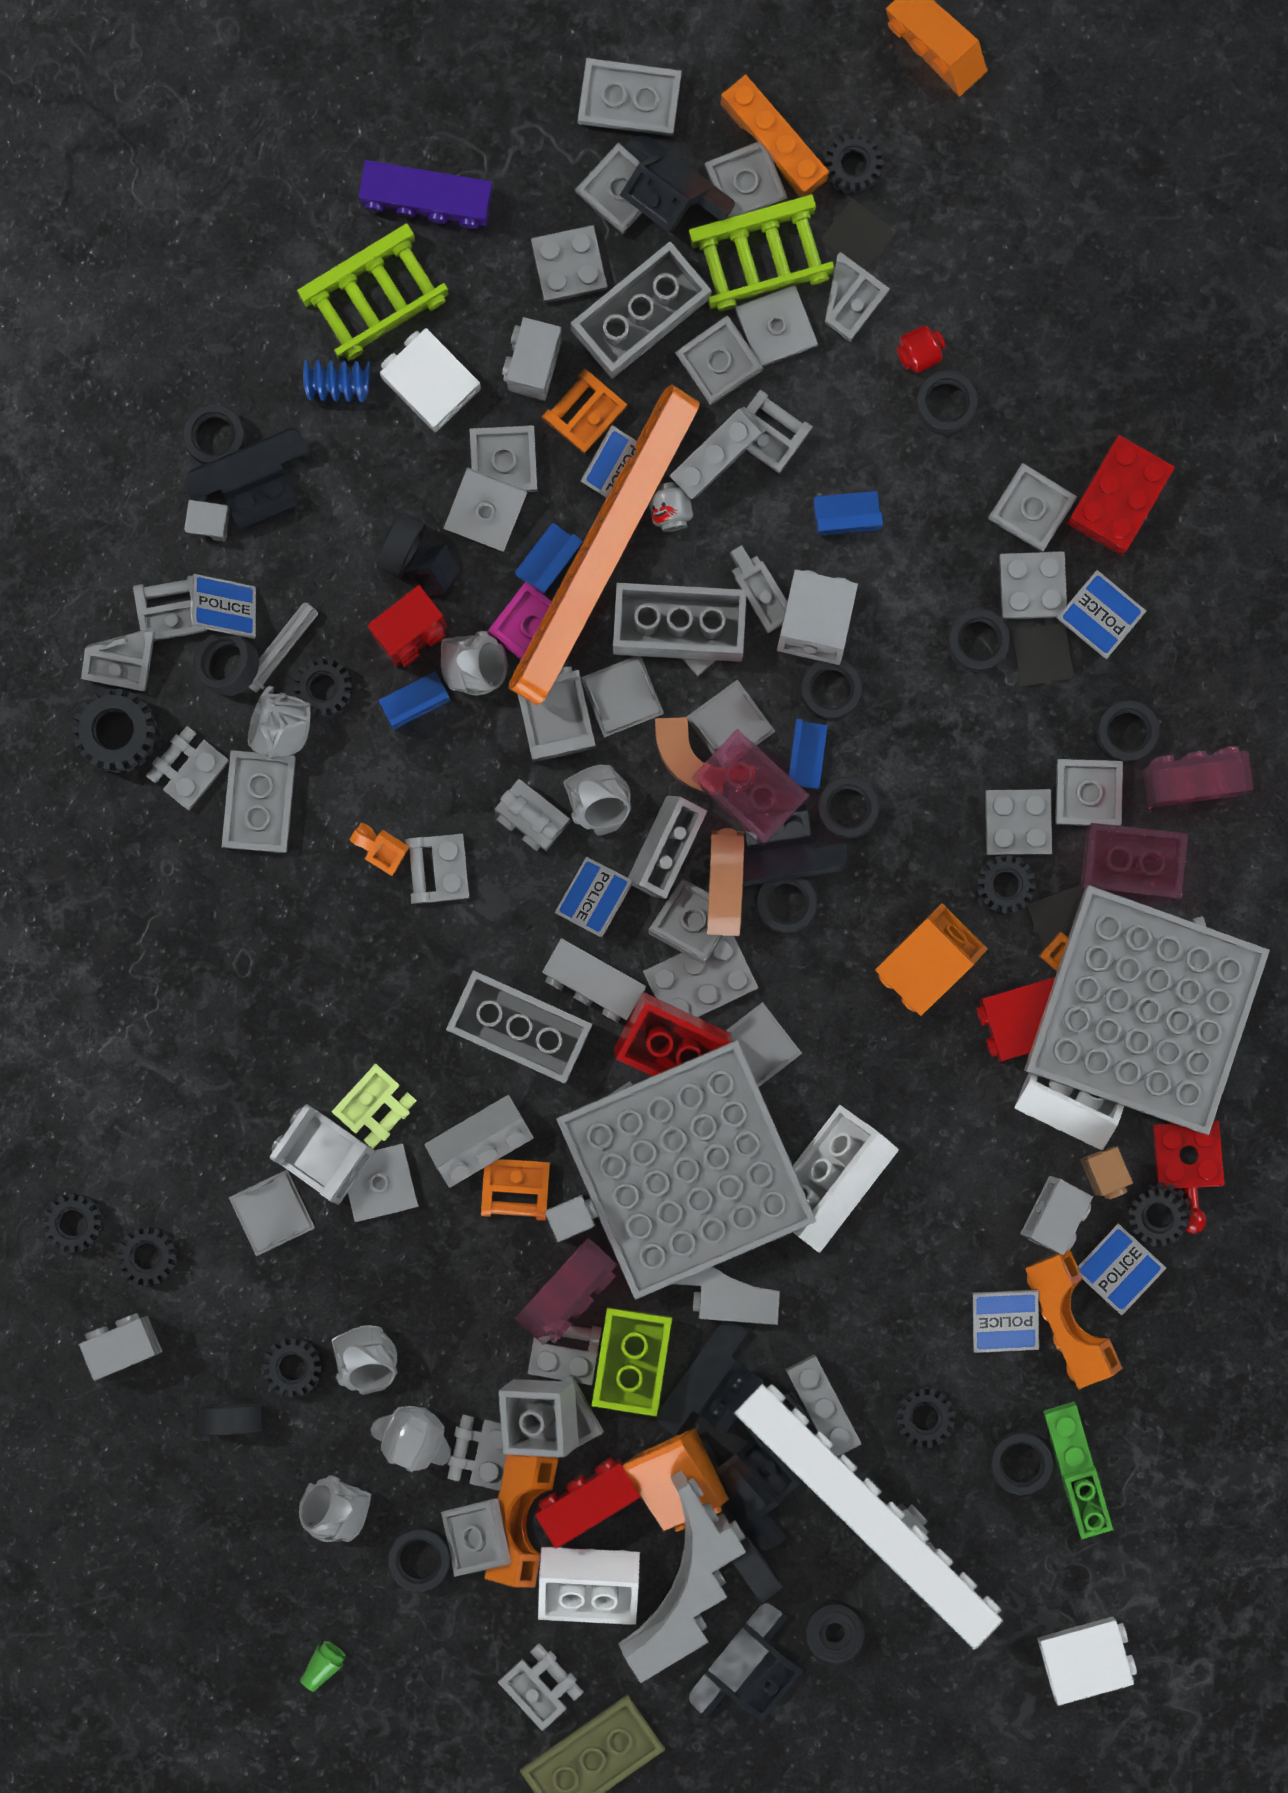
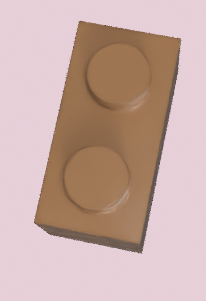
[1080,1147,1133,1199]

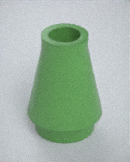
[300,1641,346,1692]

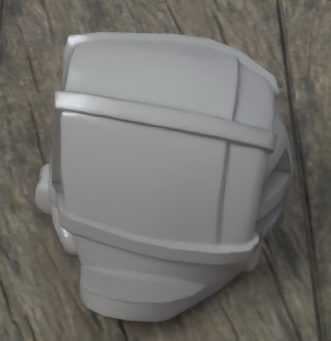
[441,631,508,696]
[248,686,311,758]
[564,765,631,836]
[332,1325,397,1395]
[371,1406,451,1472]
[299,1475,371,1542]

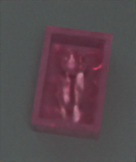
[692,729,809,846]
[1143,747,1254,808]
[1080,823,1188,901]
[515,1238,618,1345]

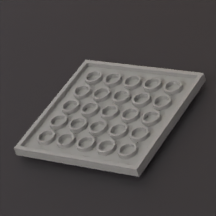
[1024,885,1270,1135]
[556,1040,816,1300]

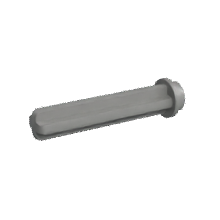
[248,603,318,693]

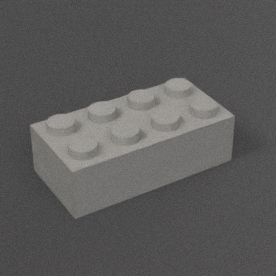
[571,241,711,379]
[613,583,746,662]
[446,970,593,1084]

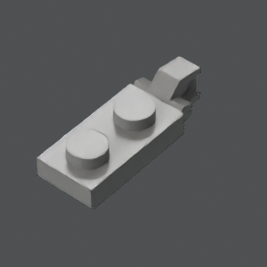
[730,545,787,634]

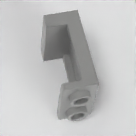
[777,569,858,665]
[518,667,596,763]
[269,1104,376,1205]

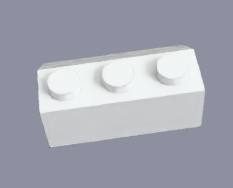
[1014,1073,1124,1151]
[538,1547,640,1625]

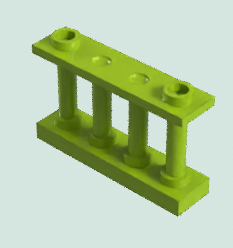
[688,194,834,311]
[297,223,449,361]

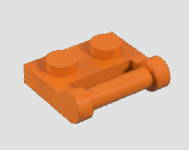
[542,369,627,454]
[481,1159,550,1221]

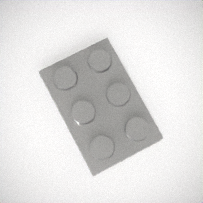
[578,58,682,137]
[222,750,296,853]
[643,935,758,1017]

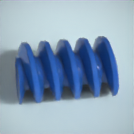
[303,359,370,403]

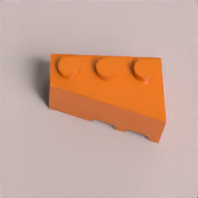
[886,0,987,97]

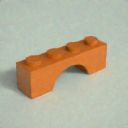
[720,74,829,197]
[1025,1249,1123,1389]
[485,1454,558,1588]

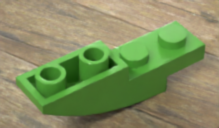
[1043,1402,1113,1539]

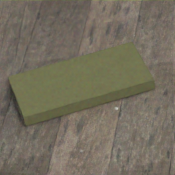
[520,1694,665,1793]

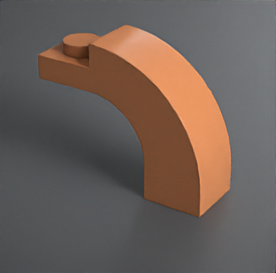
[655,717,755,796]
[707,828,744,936]

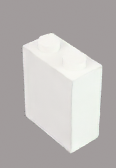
[380,328,481,433]
[1037,1617,1137,1706]

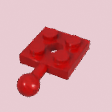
[1153,1121,1224,1234]

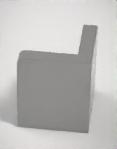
[184,500,230,542]

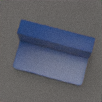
[814,491,883,536]
[515,523,583,596]
[378,671,451,730]
[787,719,828,790]

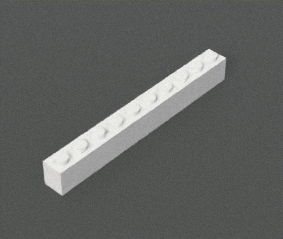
[735,1384,1003,1649]

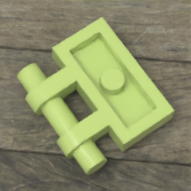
[332,1064,417,1149]

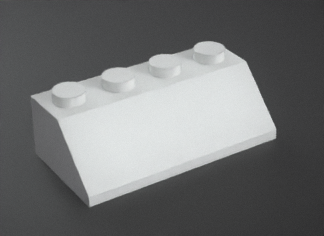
[793,1105,899,1253]

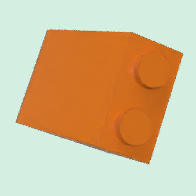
[875,903,988,1016]
[622,1428,728,1532]

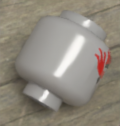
[649,482,693,532]

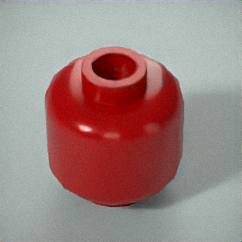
[896,325,946,373]

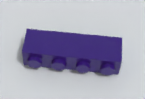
[358,160,493,229]

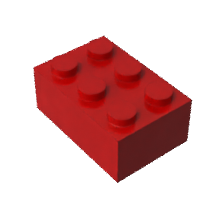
[1067,435,1175,556]
[367,585,448,667]
[614,992,733,1076]
[535,1457,641,1549]

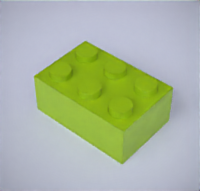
[592,1307,672,1416]

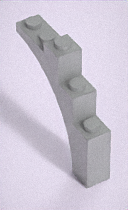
[673,1266,780,1325]
[618,1470,746,1683]

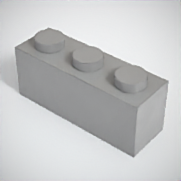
[670,407,766,499]
[628,796,707,899]
[542,938,646,1023]
[424,1094,534,1188]
[545,1195,599,1242]
[785,1355,861,1457]

